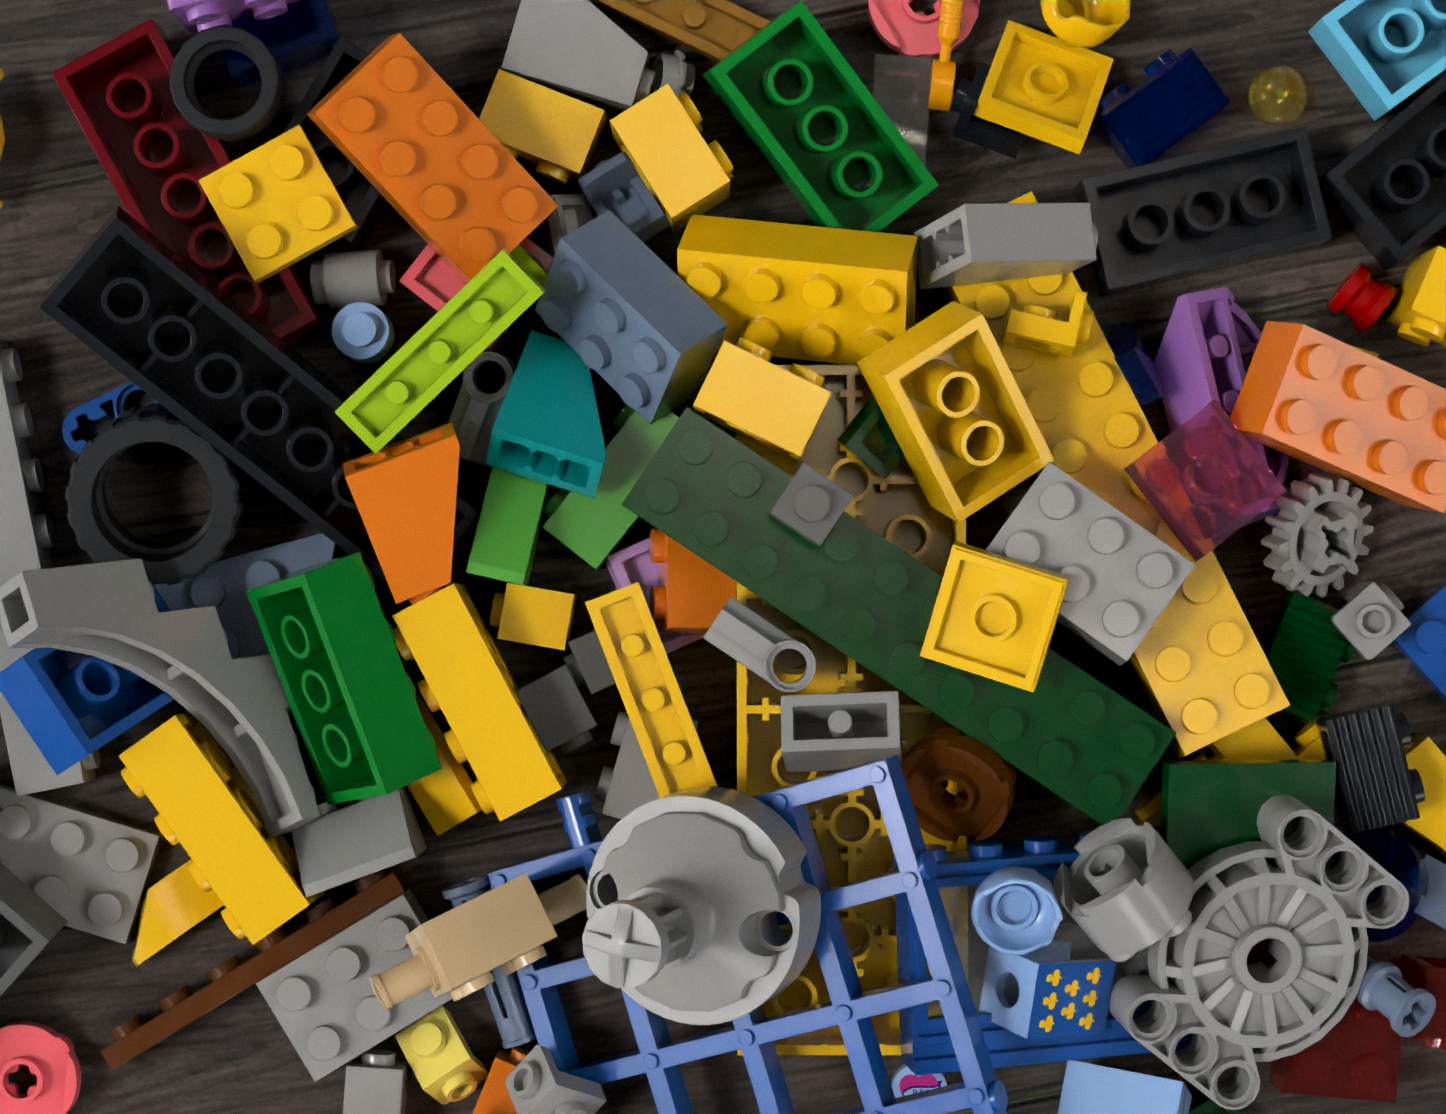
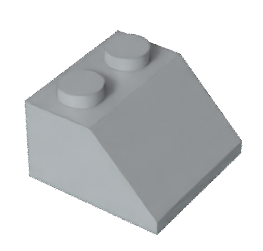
[292,786,427,897]

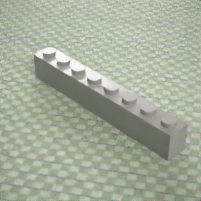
[0,338,100,796]

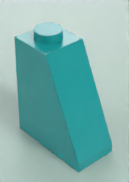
[485,330,607,499]

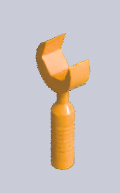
[927,0,964,111]

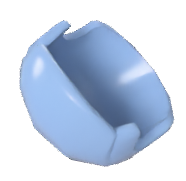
[971,865,1063,955]

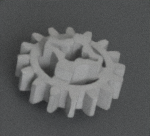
[1261,473,1374,598]

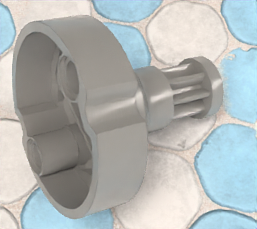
[582,786,821,1025]

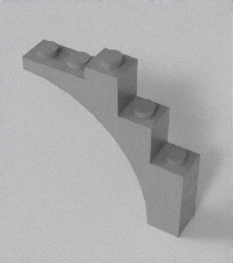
[0,558,320,837]

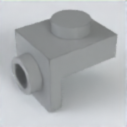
[1331,581,1412,660]
[505,1045,607,1114]

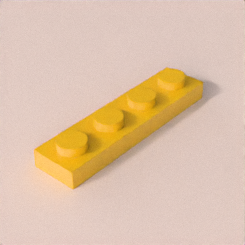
[585,582,718,798]

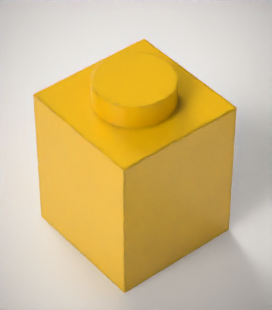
[490,583,577,650]

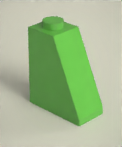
[466,467,550,586]

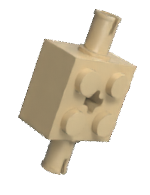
[369,873,587,1011]

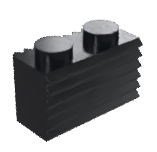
[1316,703,1425,834]

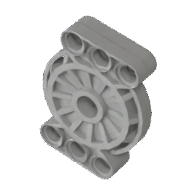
[1109,794,1410,1110]

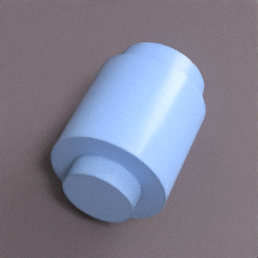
[332,302,395,363]

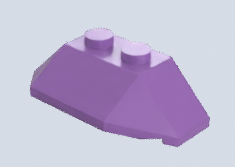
[1154,286,1289,519]

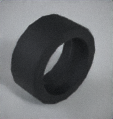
[169,25,285,142]

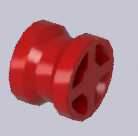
[1326,262,1397,334]

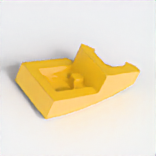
[132,859,224,967]

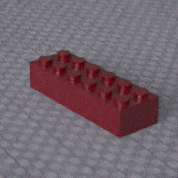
[51,18,325,345]

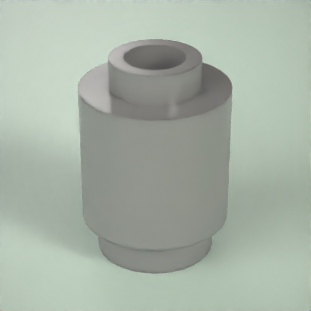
[310,249,396,310]

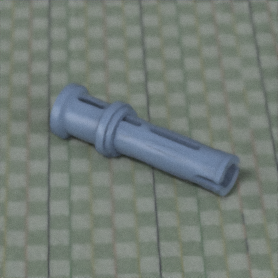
[442,874,536,1049]
[1356,955,1436,1037]

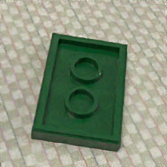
[1160,759,1336,871]

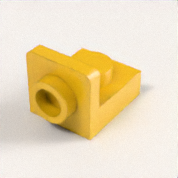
[1003,290,1094,359]

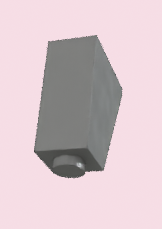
[501,0,656,112]
[914,203,1098,289]

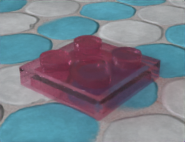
[1124,399,1286,562]

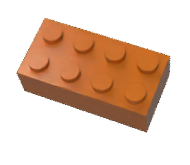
[306,33,558,283]
[1226,321,1446,513]

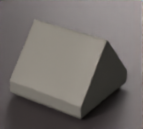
[542,194,593,258]

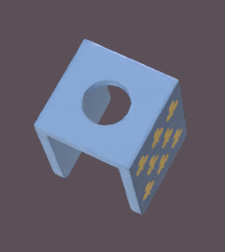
[978,939,1115,1039]

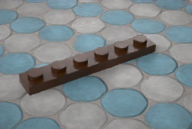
[100,868,411,1070]

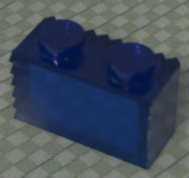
[1093,48,1230,168]

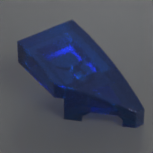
[1106,322,1164,406]

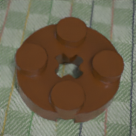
[901,727,1016,842]

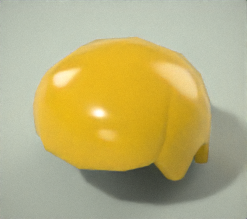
[1040,0,1131,47]

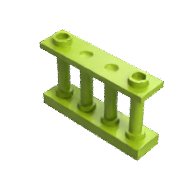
[335,244,548,454]

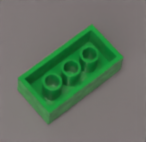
[703,0,939,232]
[246,551,442,805]

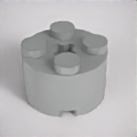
[1054,818,1194,962]

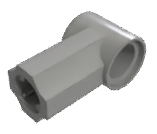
[448,351,517,465]
[703,596,816,692]

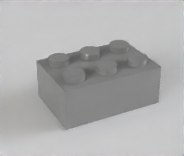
[986,462,1196,666]
[256,888,452,1082]

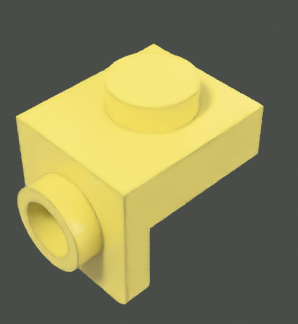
[395,1005,489,1105]

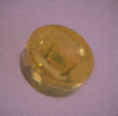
[1248,66,1307,124]

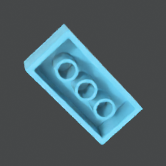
[1308,0,1446,121]

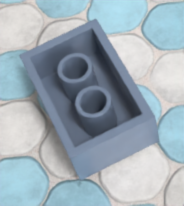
[535,210,728,425]

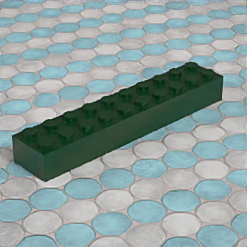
[622,407,1176,825]

